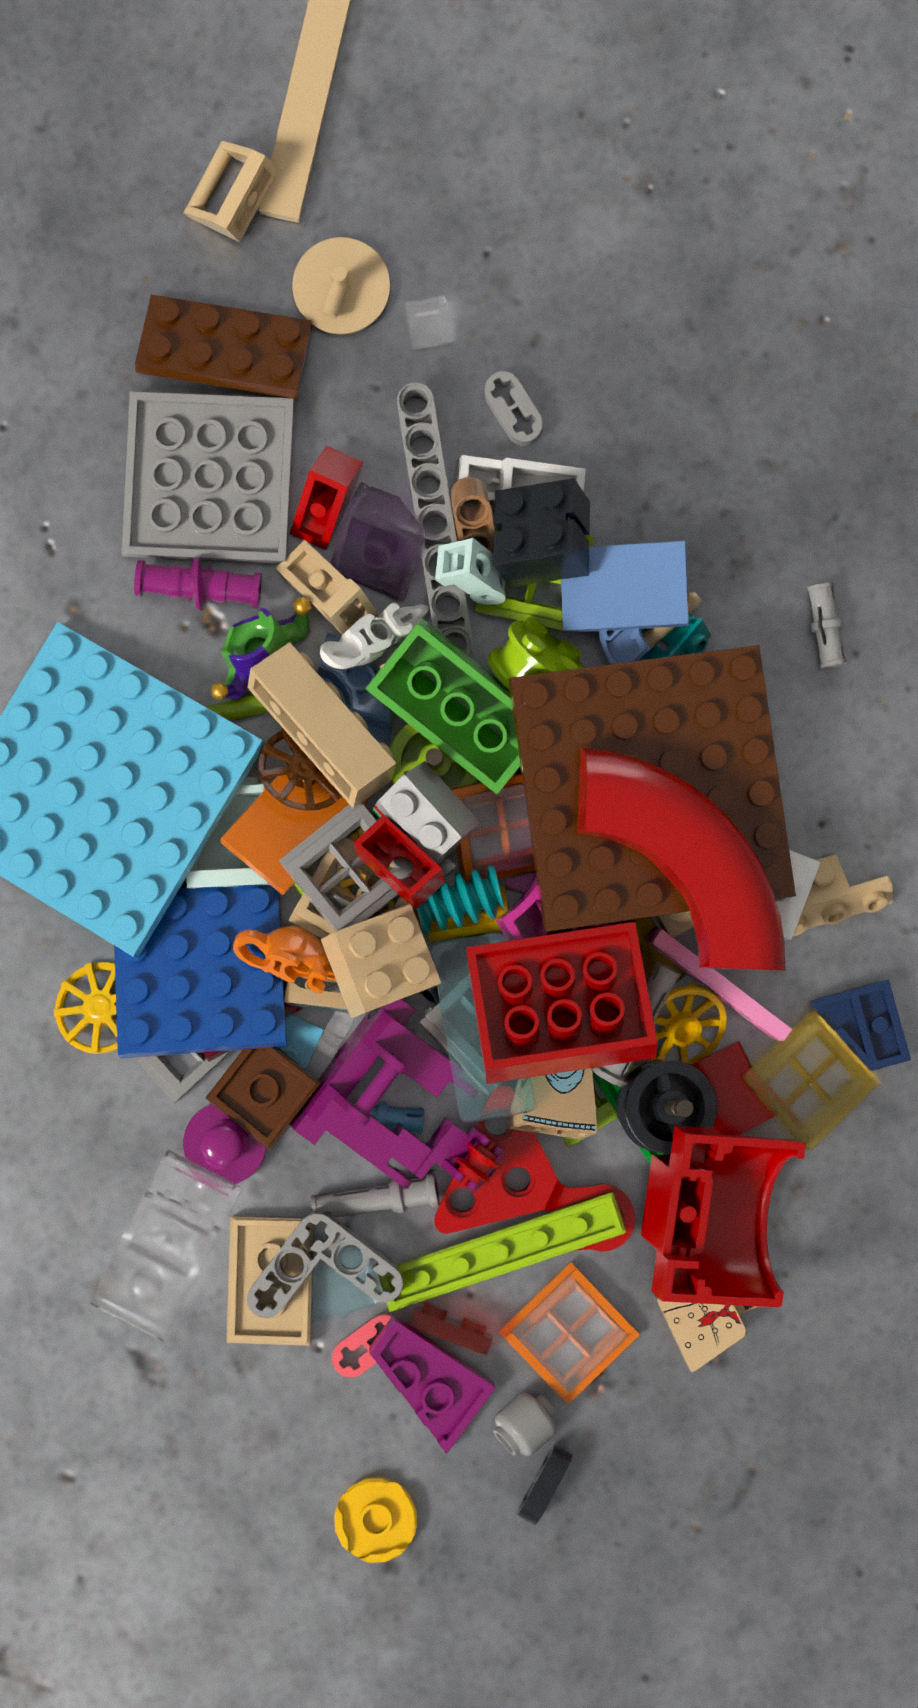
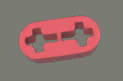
[332,1313,395,1377]

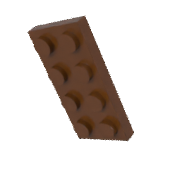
[135,294,312,399]

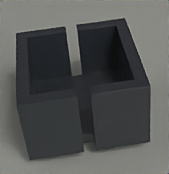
[493,478,590,587]

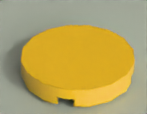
[334,1476,417,1563]

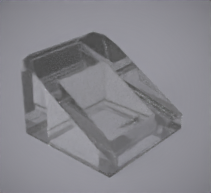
[405,296,453,350]

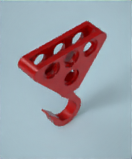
[434,1085,635,1252]

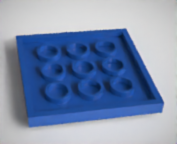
[114,885,287,1059]

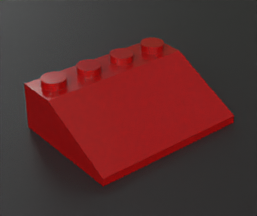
[466,922,658,1084]

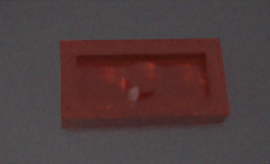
[408,1302,493,1356]

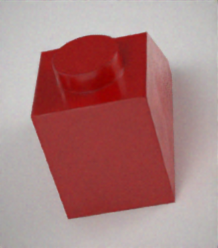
[289,445,364,550]

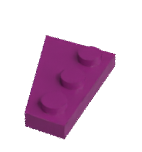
[368,1315,496,1454]

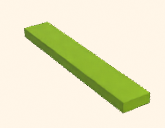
[377,1192,628,1312]

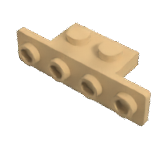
[793,854,893,936]

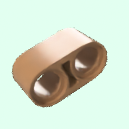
[450,477,495,553]

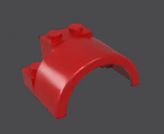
[641,1126,806,1307]

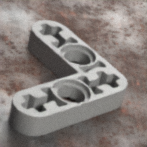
[247,1211,403,1318]

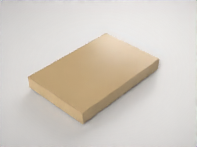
[227,1216,315,1346]

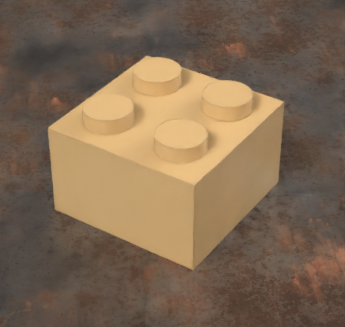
[321,904,441,1018]

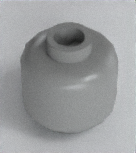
[493,1393,556,1456]

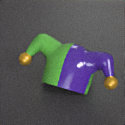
[211,597,311,700]

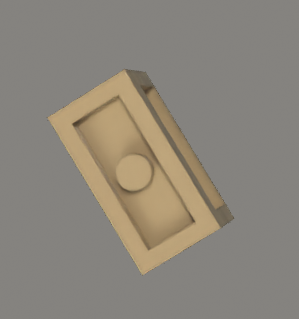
[183,141,278,242]

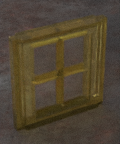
[742,1010,879,1151]

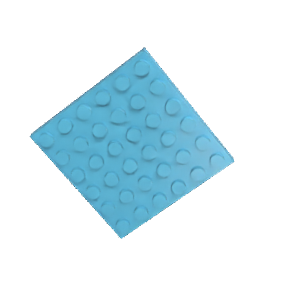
[0,622,266,958]

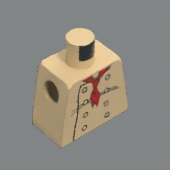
[654,1295,759,1373]

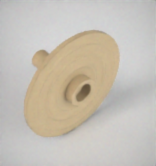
[292,237,390,334]

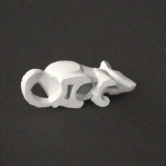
[320,603,429,669]

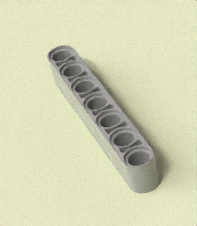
[397,382,473,657]

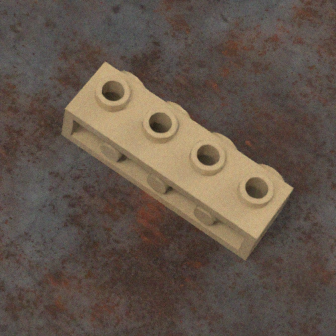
[247,642,397,808]

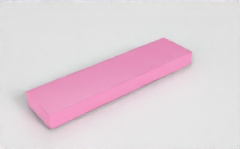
[644,927,792,1041]

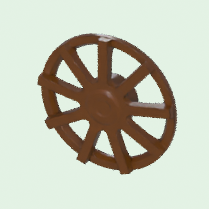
[258,728,342,811]

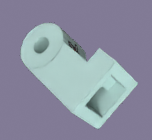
[435,538,506,605]

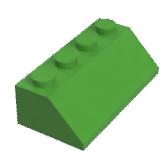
[365,618,520,794]

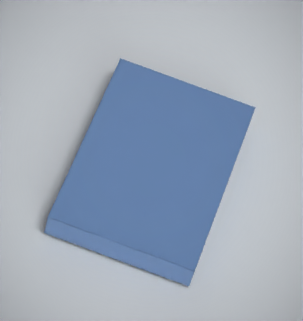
[561,541,689,633]

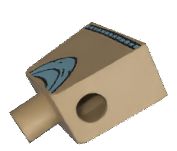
[507,1068,597,1139]

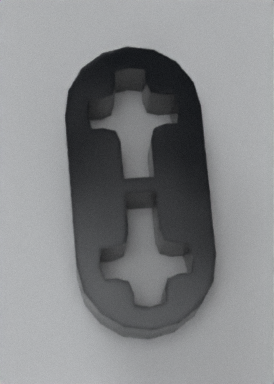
[516,1444,573,1525]

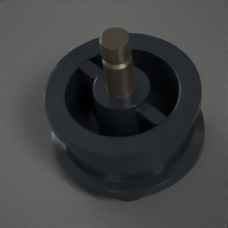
[616,1060,717,1154]

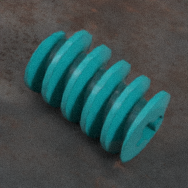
[417,865,505,934]

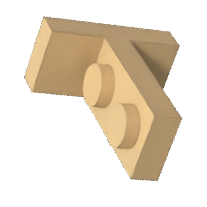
[275,540,379,636]

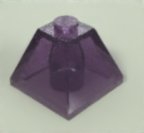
[330,482,426,601]

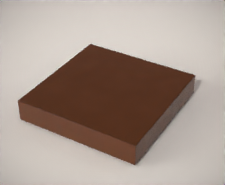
[205,1047,323,1150]

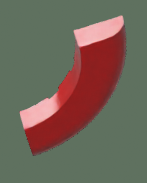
[577,748,786,971]

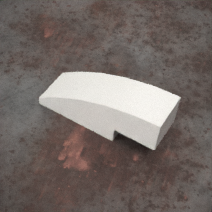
[453,455,586,506]

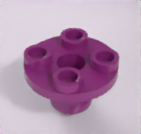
[183,1104,266,1185]

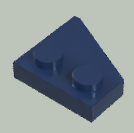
[810,980,911,1071]

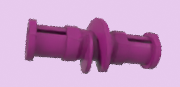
[134,557,262,611]

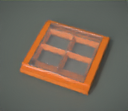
[450,773,535,883]
[499,1261,640,1404]

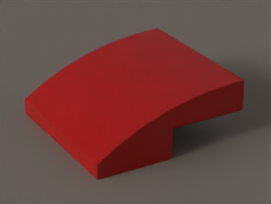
[690,1041,776,1136]

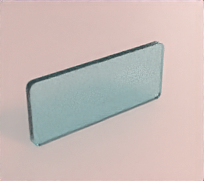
[431,933,535,1123]

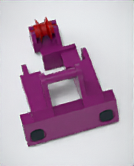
[291,999,506,1192]

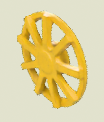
[53,962,118,1054]
[649,983,727,1064]

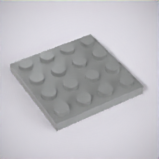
[121,391,295,564]

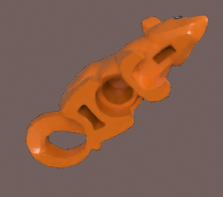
[233,926,337,994]

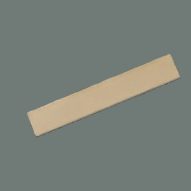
[259,0,352,223]

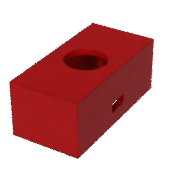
[353,815,446,910]

